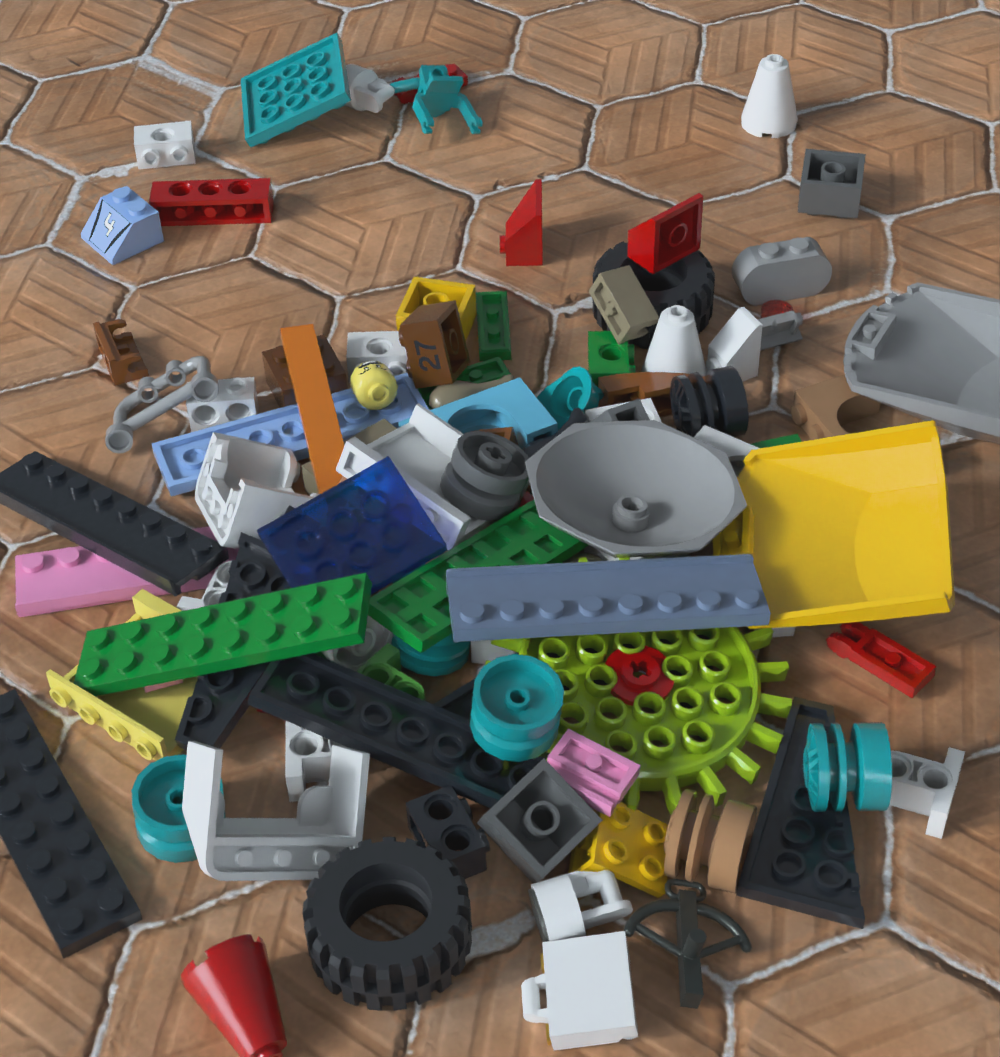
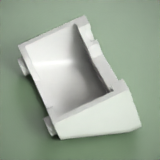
[195,432,328,549]

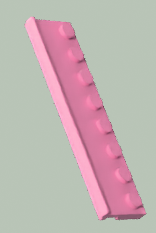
[15,526,239,617]

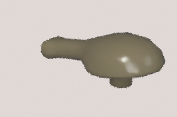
[429,374,515,409]

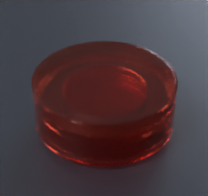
[760,300,793,319]

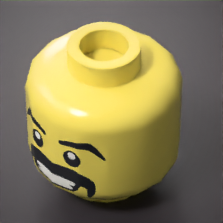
[350,361,398,410]

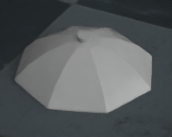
[525,420,747,558]

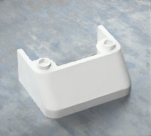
[182,741,370,881]

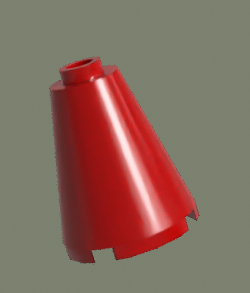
[181,934,287,1057]

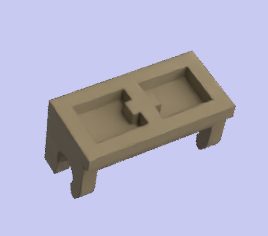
[588,265,659,345]

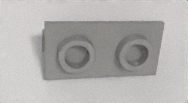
[757,311,803,351]

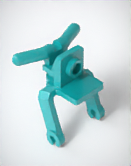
[390,65,483,134]

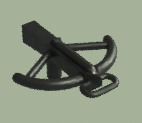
[624,879,752,1009]

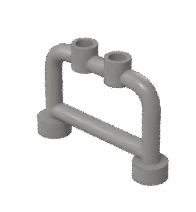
[105,356,219,453]

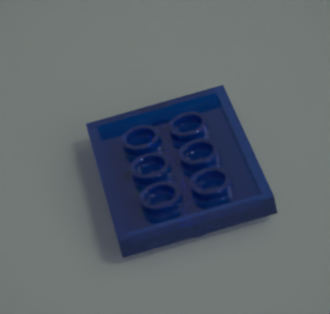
[256,456,447,594]

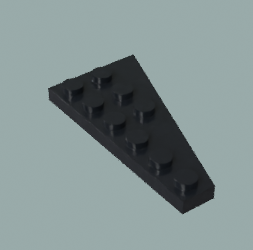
[175,532,337,750]
[736,697,865,929]

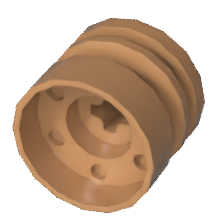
[664,788,757,894]

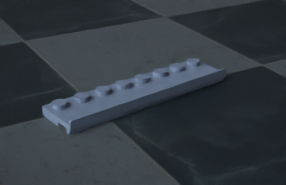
[446,554,771,642]

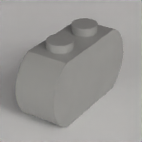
[732,237,832,306]

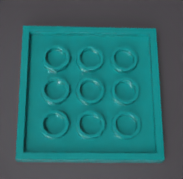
[241,33,351,148]

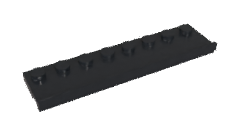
[0,451,229,596]

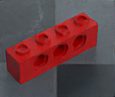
[149,178,274,226]

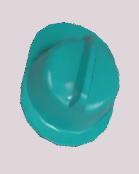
[537,366,604,430]

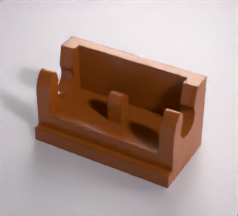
[93,319,149,386]

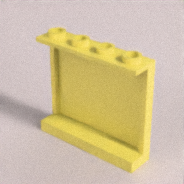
[46,589,198,761]

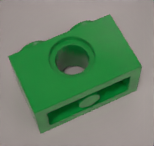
[588,331,636,387]

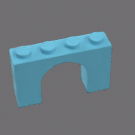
[398,377,558,450]

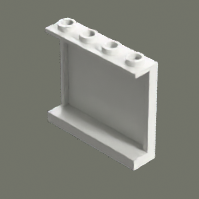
[336,403,530,550]

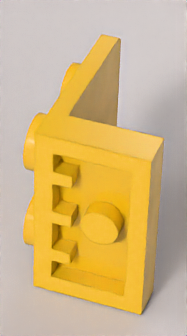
[568,802,668,898]

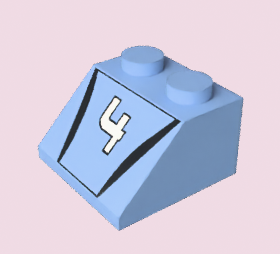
[81,186,164,265]

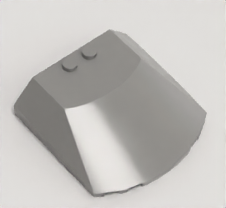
[843,282,1000,444]

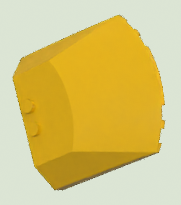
[713,420,955,629]

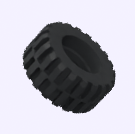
[592,241,715,349]
[302,837,472,1011]

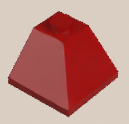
[500,179,543,266]
[627,193,704,274]

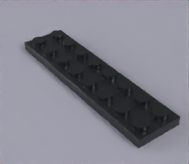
[248,653,550,809]
[0,689,142,959]

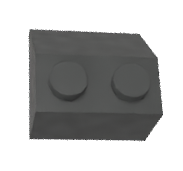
[477,758,602,884]

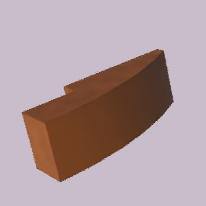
[598,372,705,417]

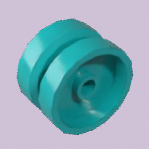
[470,654,564,762]
[131,754,226,863]

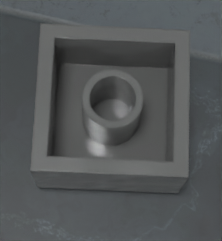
[798,149,866,218]

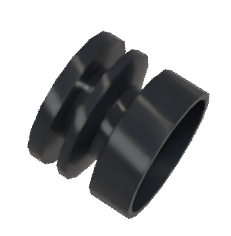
[670,366,749,437]

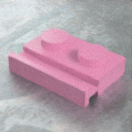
[547,729,641,817]

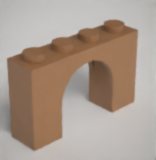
[791,374,880,440]

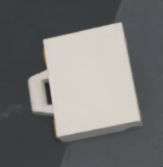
[521,931,638,1051]

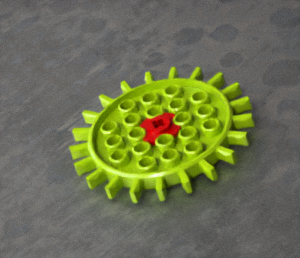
[485,557,792,815]

